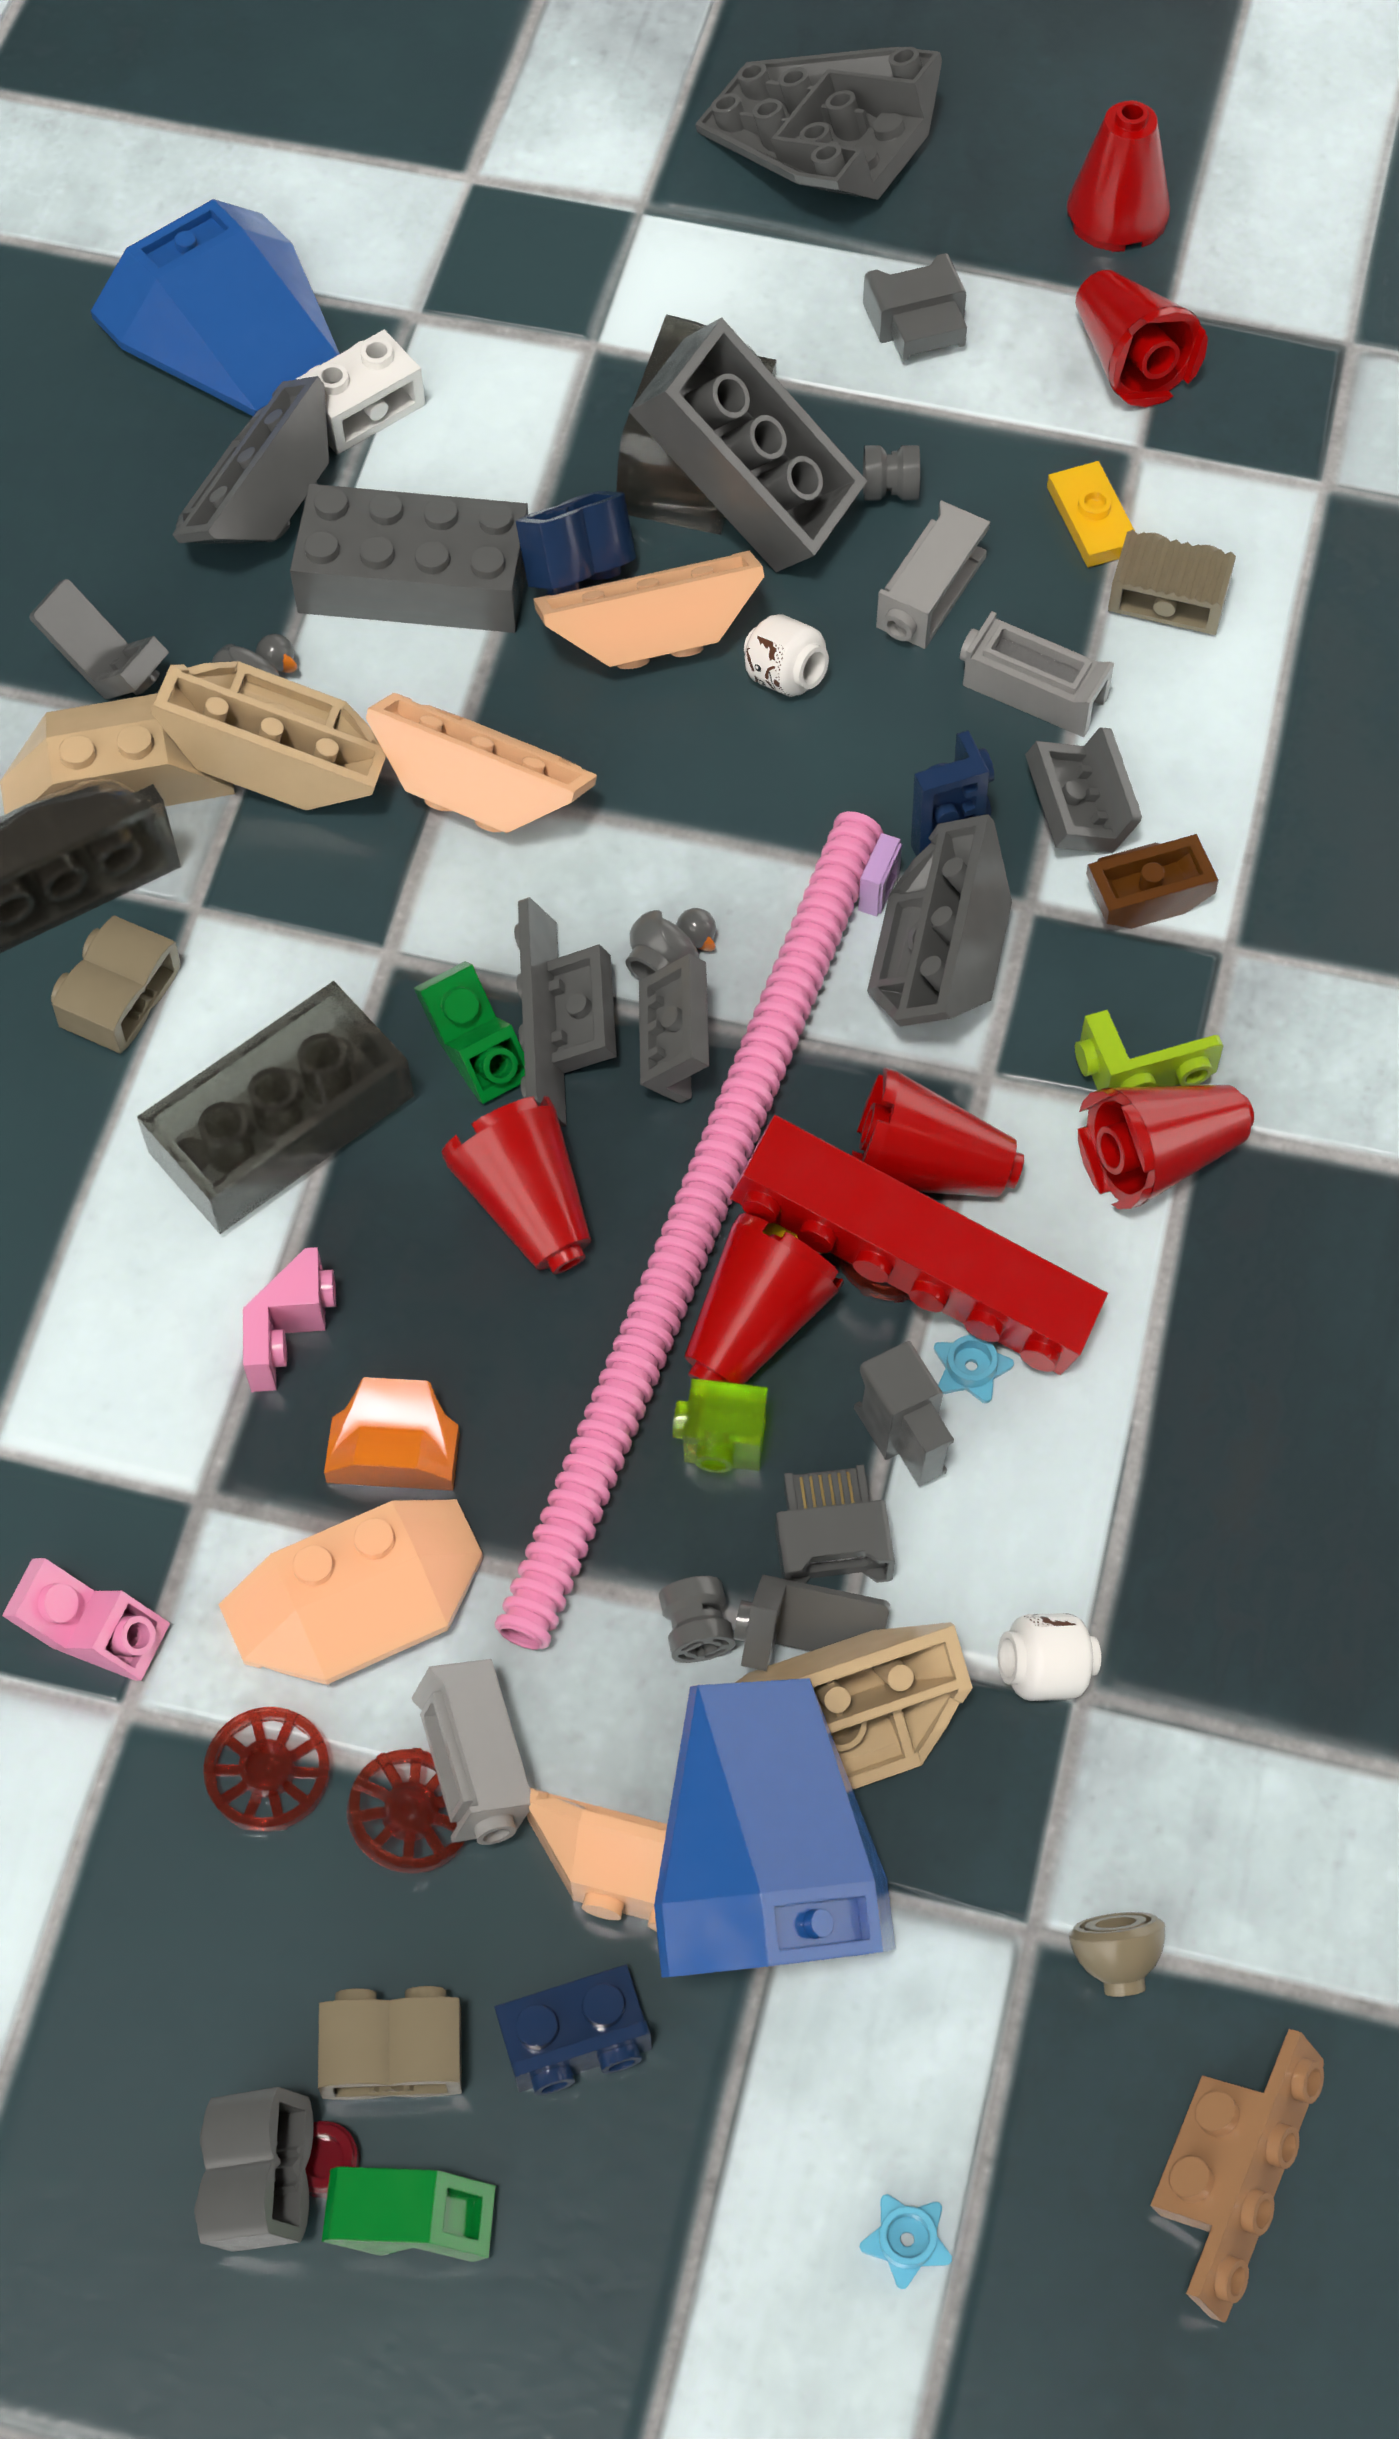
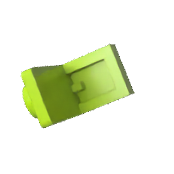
[1075,1010,1224,1090]

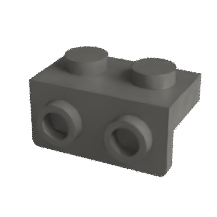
[1025,727,1142,853]

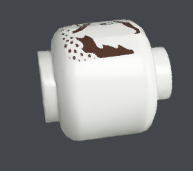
[744,614,829,697]
[997,1613,1101,1701]

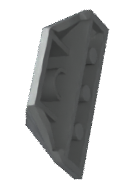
[173,376,329,544]
[867,814,1012,1027]

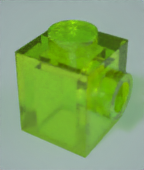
[673,1378,768,1473]

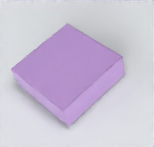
[858,833,902,917]

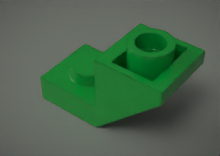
[414,961,525,1104]
[321,2167,496,2262]

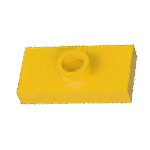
[1047,461,1135,568]

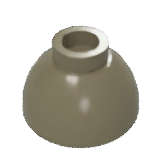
[1068,1912,1165,1997]

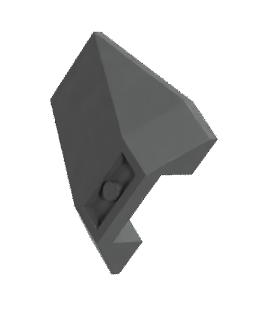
[695,47,942,200]

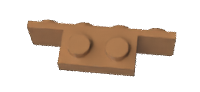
[1150,2029,1324,2322]

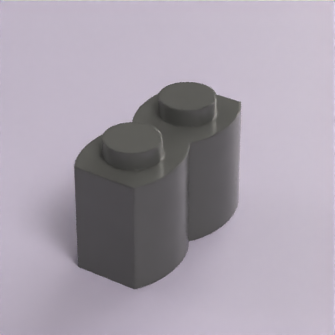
[194,2087,313,2252]

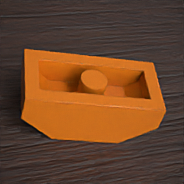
[324,1377,460,1491]

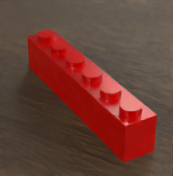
[729,1115,1108,1375]

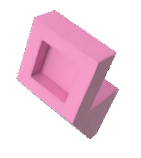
[243,1247,336,1392]
[2,1558,170,1681]

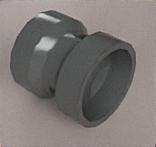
[863,445,920,501]
[659,1576,735,1663]

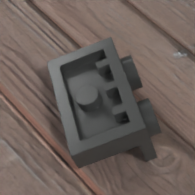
[639,953,709,1103]

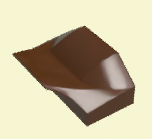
[1086,834,1219,929]

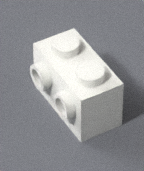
[296,329,425,455]

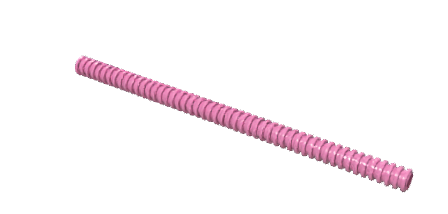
[495,811,884,1650]

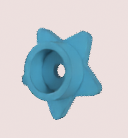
[934,1334,1014,1404]
[859,2194,952,2289]

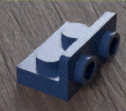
[911,730,994,856]
[494,1964,652,2095]

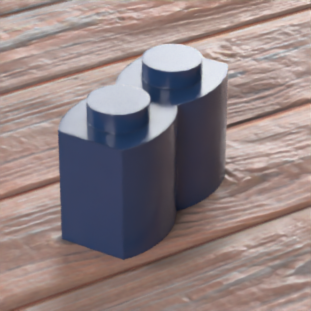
[515,491,636,595]

